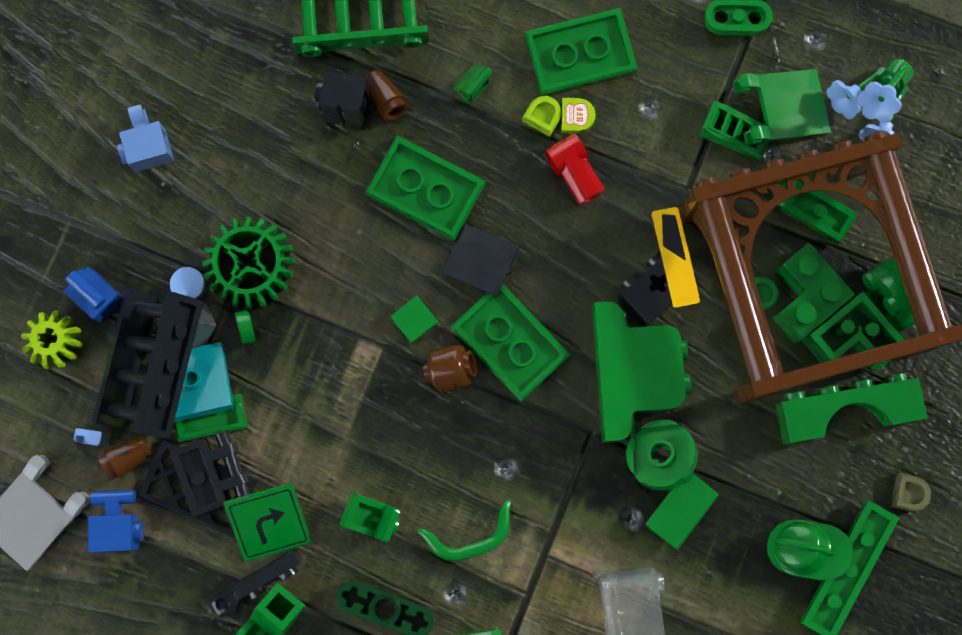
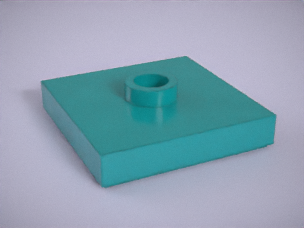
[174,342,234,422]

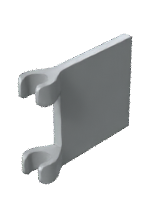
[0,455,91,571]

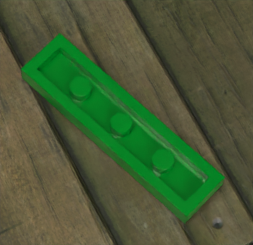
[799,500,900,635]

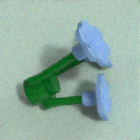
[826,59,914,141]

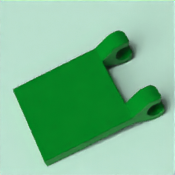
[732,69,831,145]

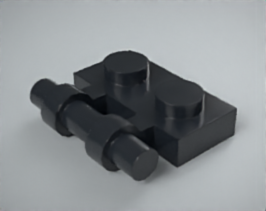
[170,431,250,517]

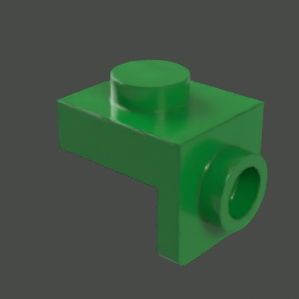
[339,492,400,543]

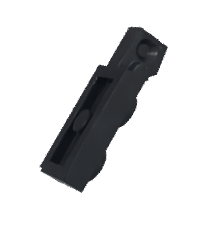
[209,548,303,618]

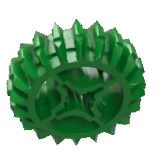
[202,217,296,309]

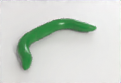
[417,499,511,562]

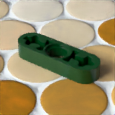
[336,580,434,635]

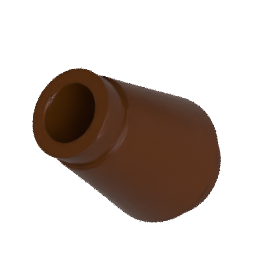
[364,70,407,122]
[97,436,152,481]

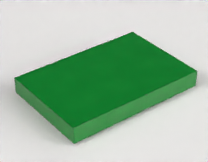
[524,7,638,96]
[365,135,486,242]
[450,284,571,403]

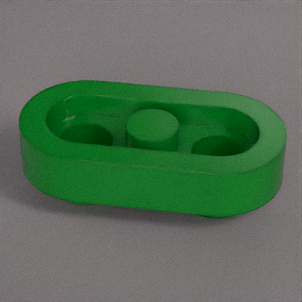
[704,0,773,36]

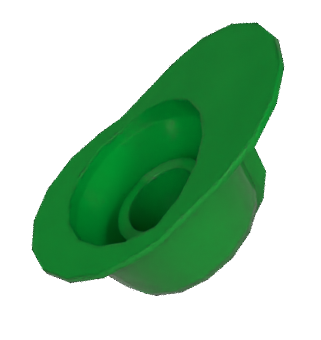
[767,520,853,580]

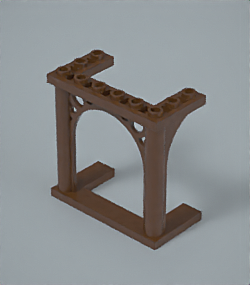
[679,131,962,405]

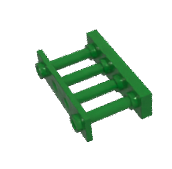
[292,0,429,57]

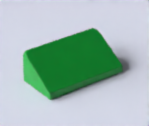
[646,473,719,551]

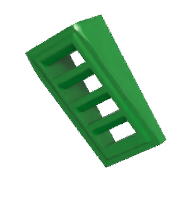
[699,100,769,161]

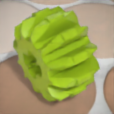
[21,311,83,370]

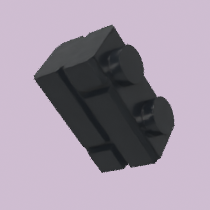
[315,72,371,130]

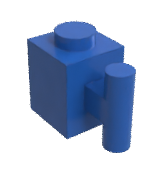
[63,266,123,324]
[88,490,144,552]

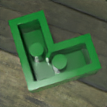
[772,242,855,344]
[801,292,904,372]

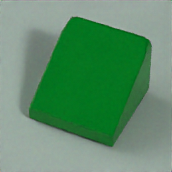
[453,65,492,104]

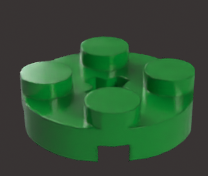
[626,419,698,491]

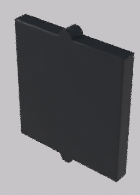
[442,224,520,297]

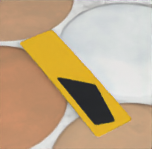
[651,207,700,308]

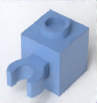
[117,104,174,172]

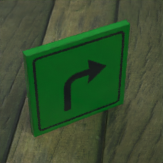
[224,482,312,562]

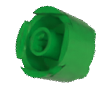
[862,255,915,333]

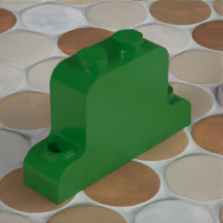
[592,302,691,443]

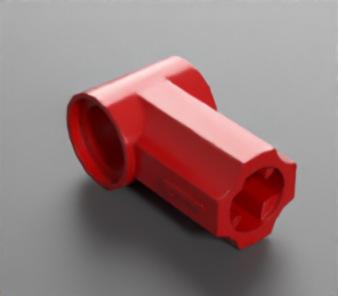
[544,133,605,206]

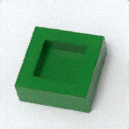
[390,295,439,344]

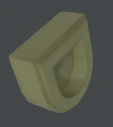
[891,473,931,511]

